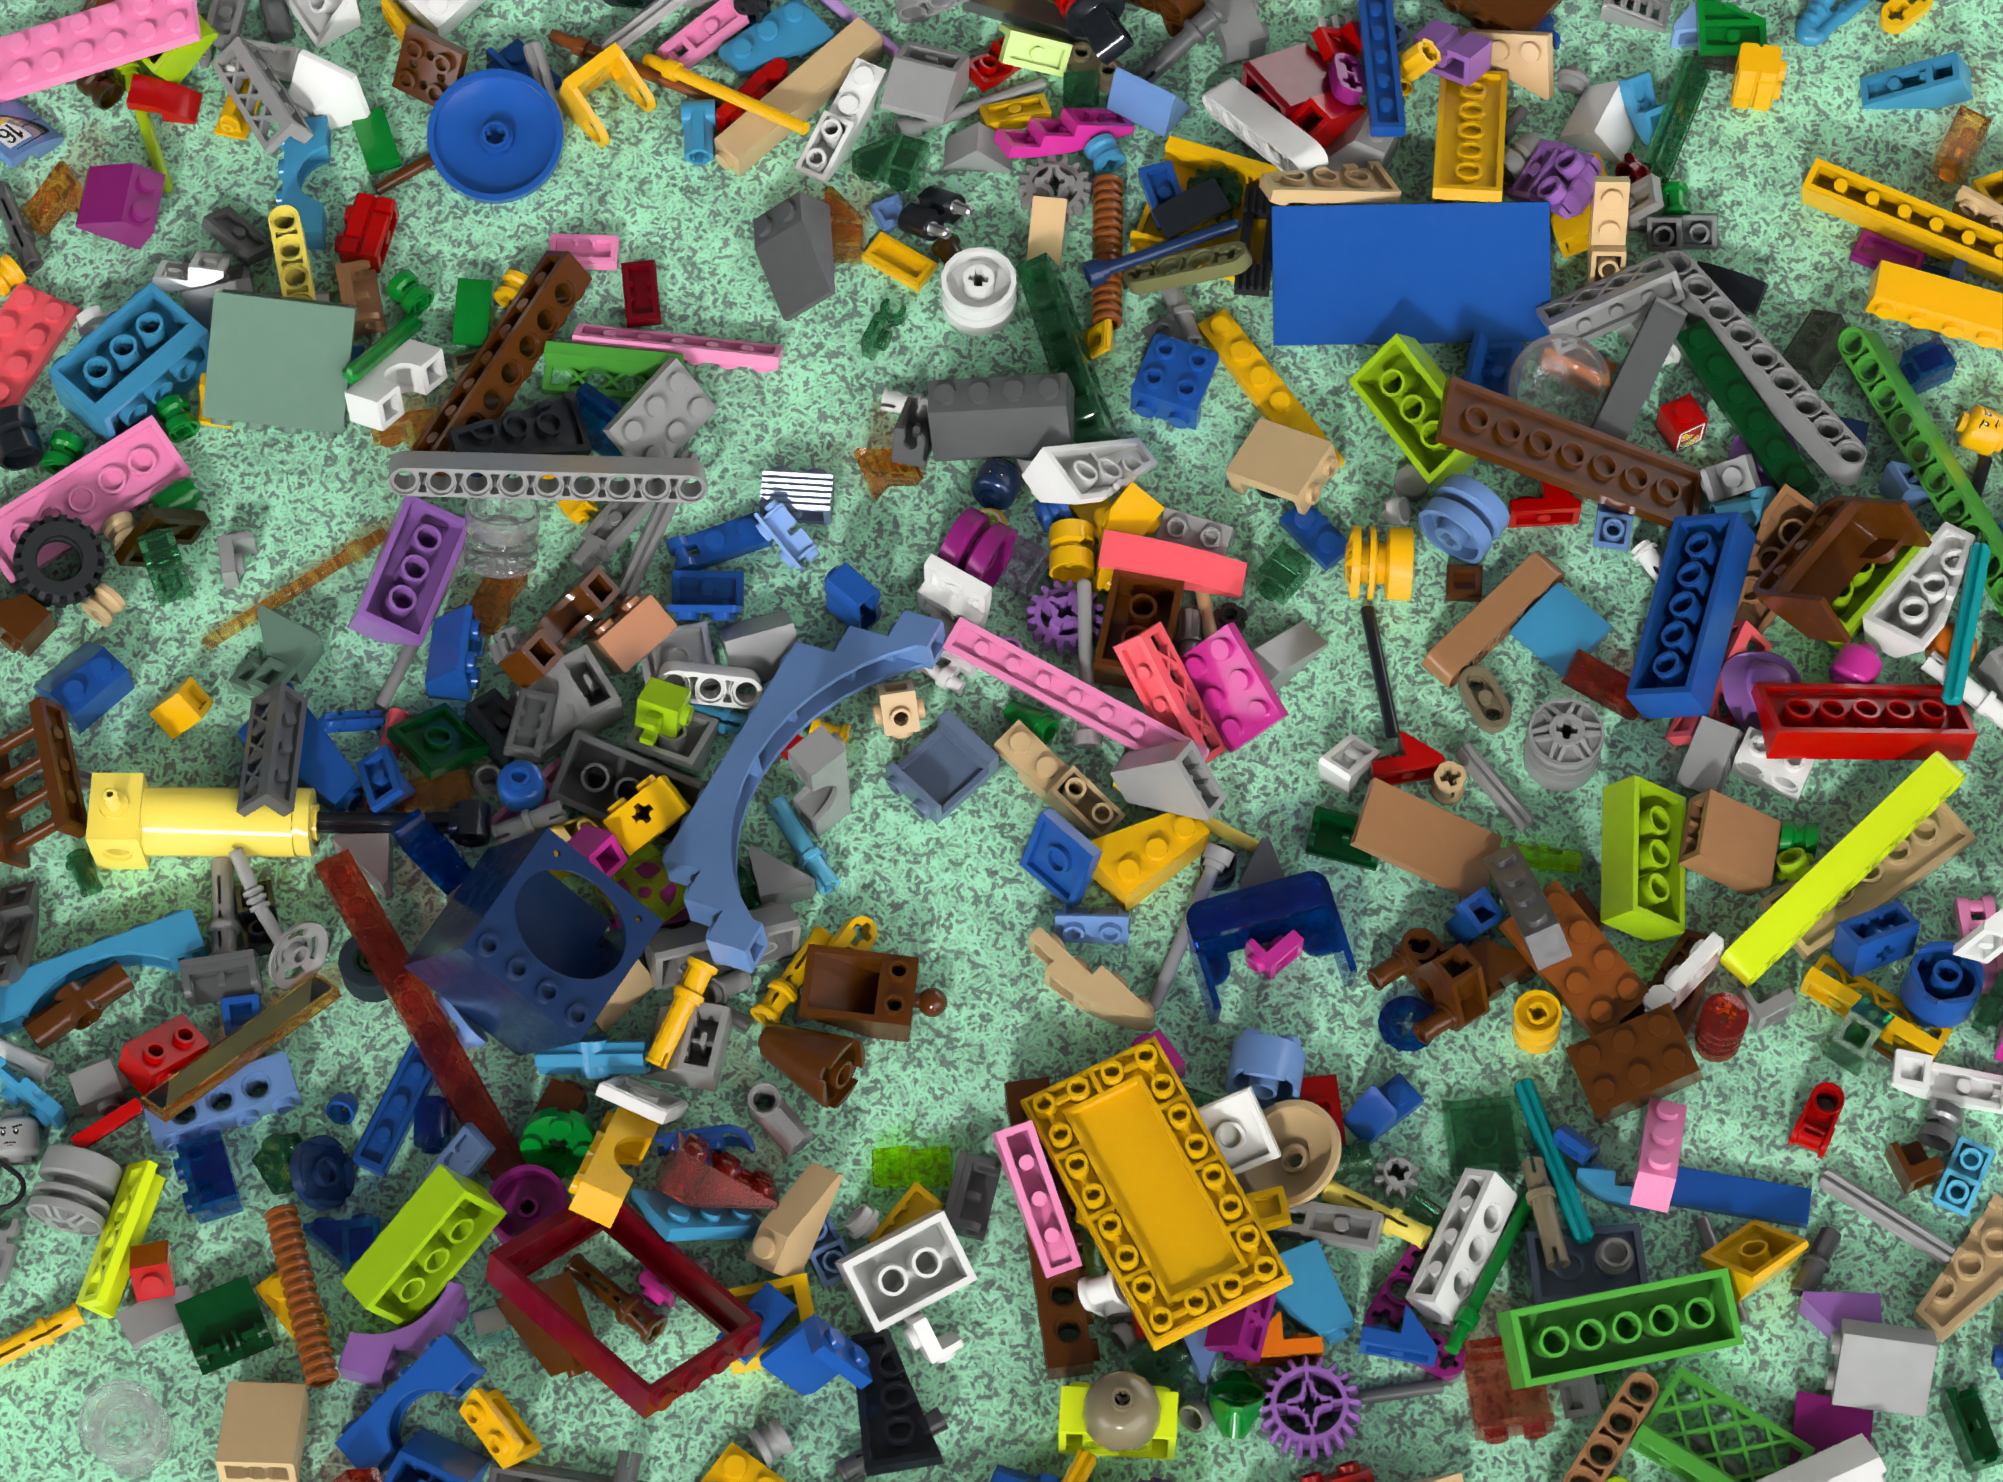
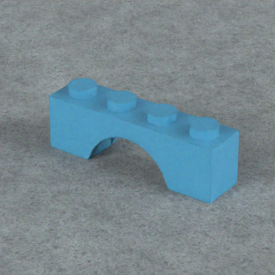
[276,116,331,250]

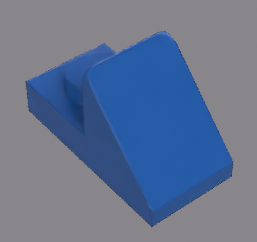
[356,744,416,813]
[1343,1072,1424,1148]
[1358,1306,1438,1367]

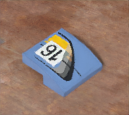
[0,99,64,169]

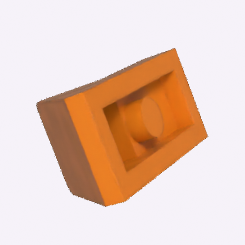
[1245,1311,1324,1368]

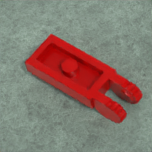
[716,57,788,134]

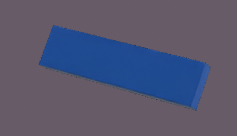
[351,1031,451,1177]
[1669,1167,1812,1229]

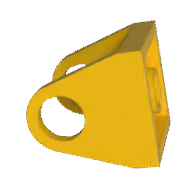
[558,42,657,148]

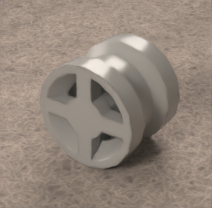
[748,1417,794,1466]

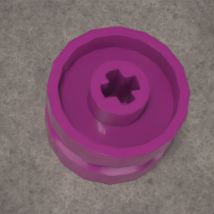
[937,507,1018,589]
[489,1165,572,1245]

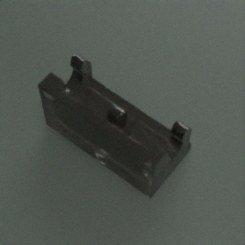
[1782,309,1847,390]

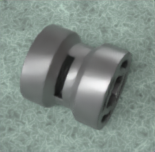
[1917,1100,1965,1151]

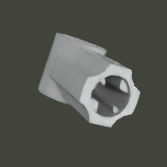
[747,1082,813,1157]

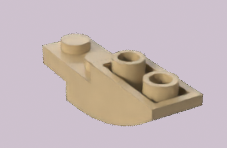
[1587,176,1631,301]
[992,719,1126,838]
[1029,926,1155,1032]

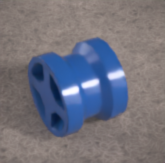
[1032,499,1072,533]

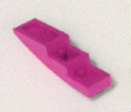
[993,107,1135,158]

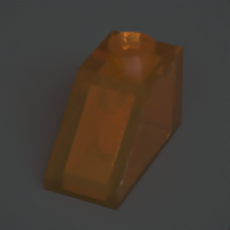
[1932,105,1992,185]

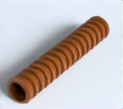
[1092,174,1123,330]
[264,1204,339,1388]

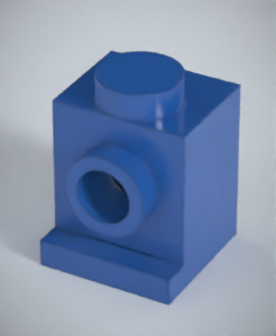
[1444,886,1506,946]

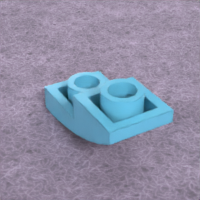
[1931,1135,1996,1218]

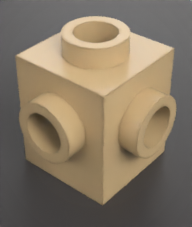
[872,679,926,739]

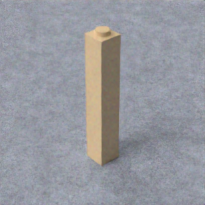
[714,17,883,176]

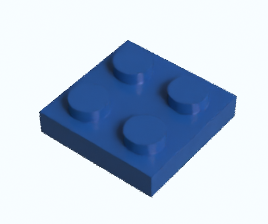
[1019,807,1103,909]

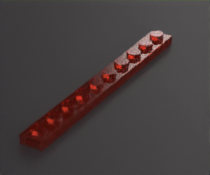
[314,849,528,1182]

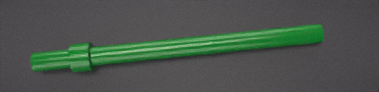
[1444,1168,1536,1355]

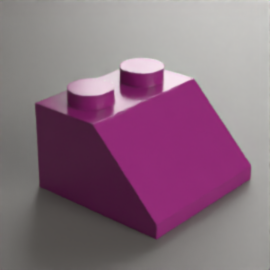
[75,163,166,249]

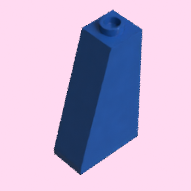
[238,683,364,812]

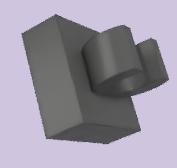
[1558,1374,1609,1419]

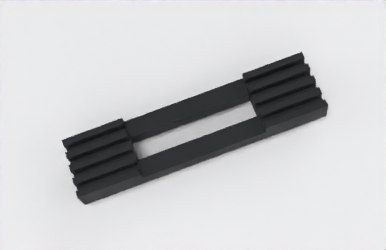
[1234,184,1279,297]

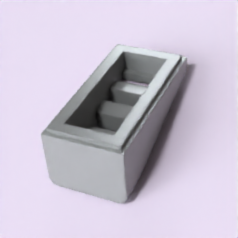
[1599,0,1672,33]

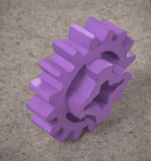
[1026,580,1103,656]

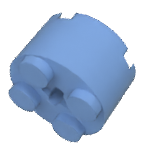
[1225,1028,1306,1109]

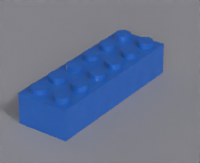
[1626,512,1756,719]

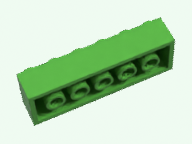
[1496,1267,1744,1390]

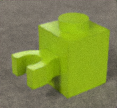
[635,677,694,747]

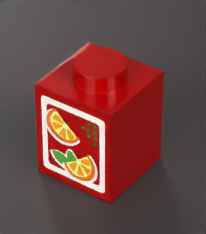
[1655,393,1708,454]
[129,1239,176,1302]

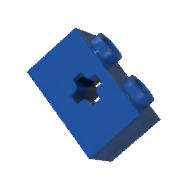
[1831,900,1920,978]

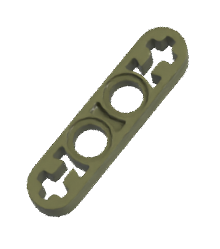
[1123,241,1252,295]

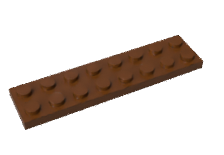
[1435,375,1702,529]

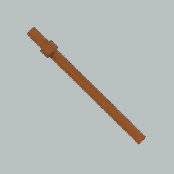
[548,29,725,108]

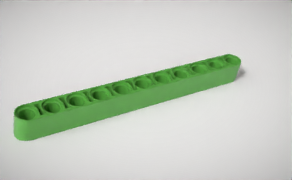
[1838,326,2003,617]

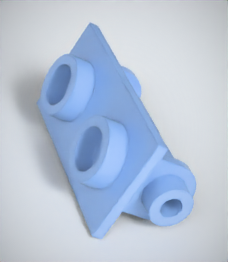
[754,500,820,570]

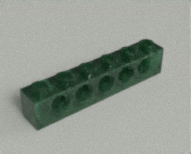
[1016,252,1119,444]

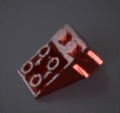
[656,1132,779,1209]

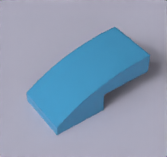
[1618,72,1673,146]

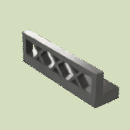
[236,681,308,817]

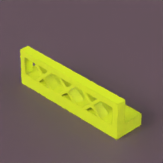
[75,1159,166,1319]

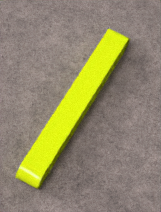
[1719,751,1966,987]

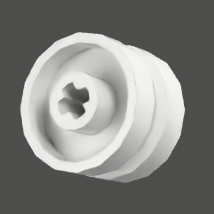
[941,247,1017,336]

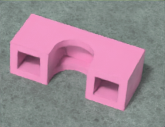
[1630,1097,1687,1213]

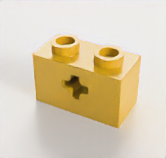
[603,774,692,856]

